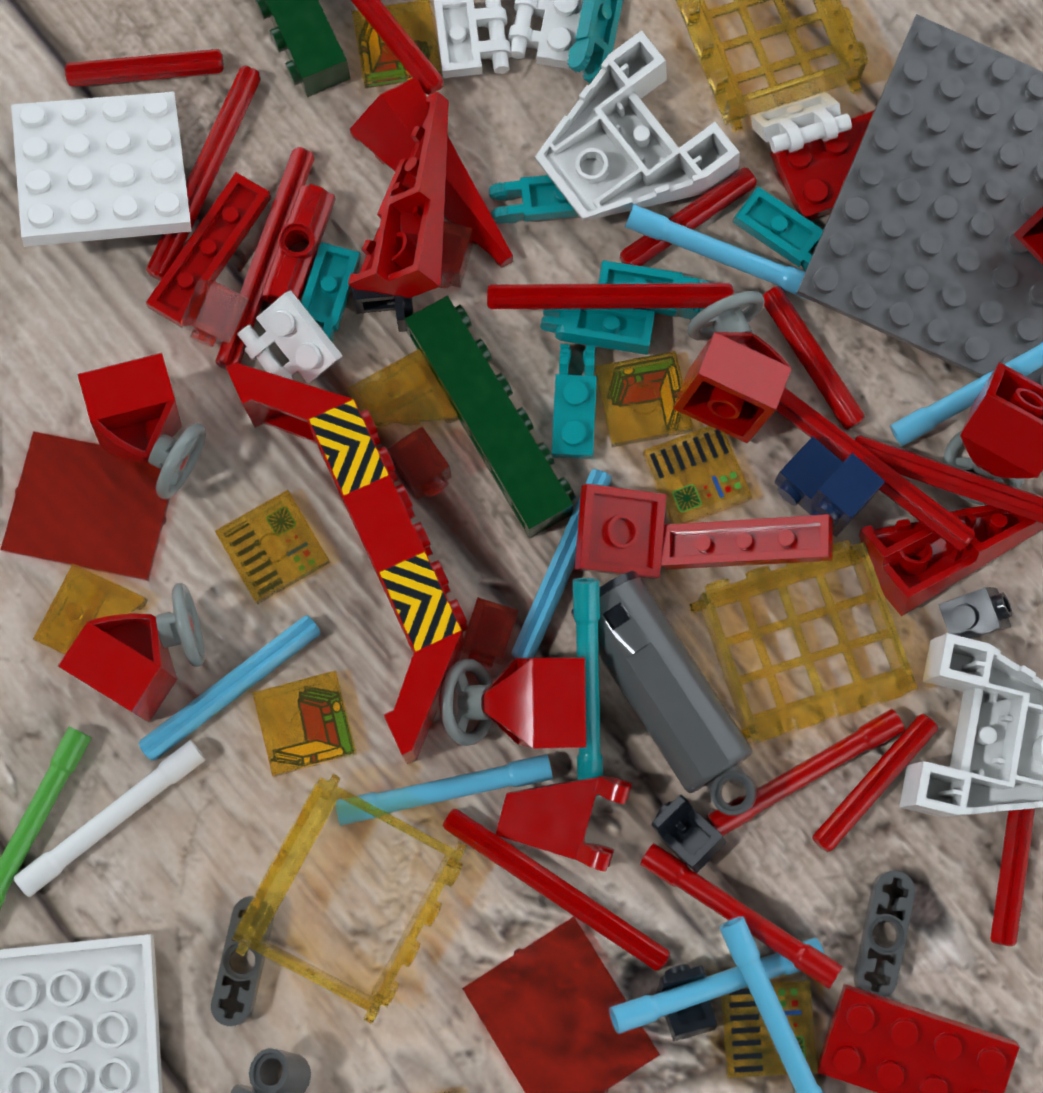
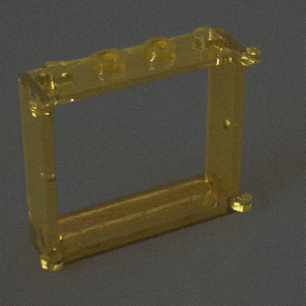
[232,774,467,1024]

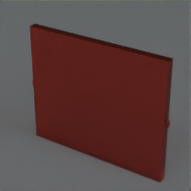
[1,431,170,582]
[462,916,660,1093]

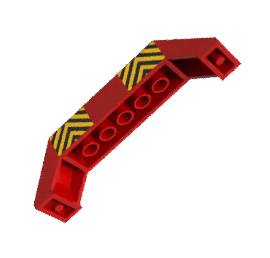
[225,362,468,764]

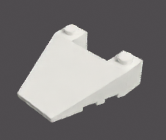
[535,30,740,221]
[899,633,1043,817]

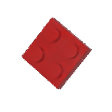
[574,484,666,579]

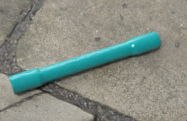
[573,578,603,797]

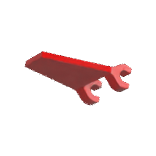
[496,776,633,872]

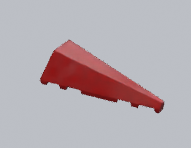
[349,77,513,268]
[348,92,449,298]
[859,505,1043,617]

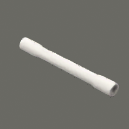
[13,740,206,897]

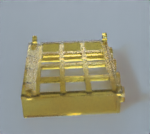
[676,0,868,133]
[689,540,918,745]

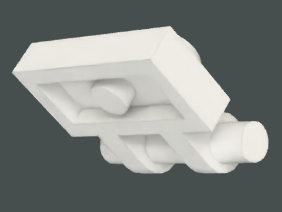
[434,0,512,78]
[508,0,583,69]
[750,91,852,153]
[237,290,343,383]

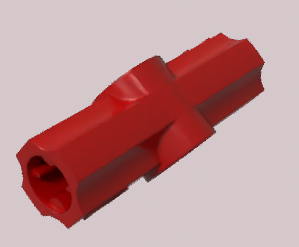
[262,184,336,304]

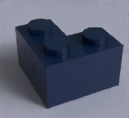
[774,436,885,537]

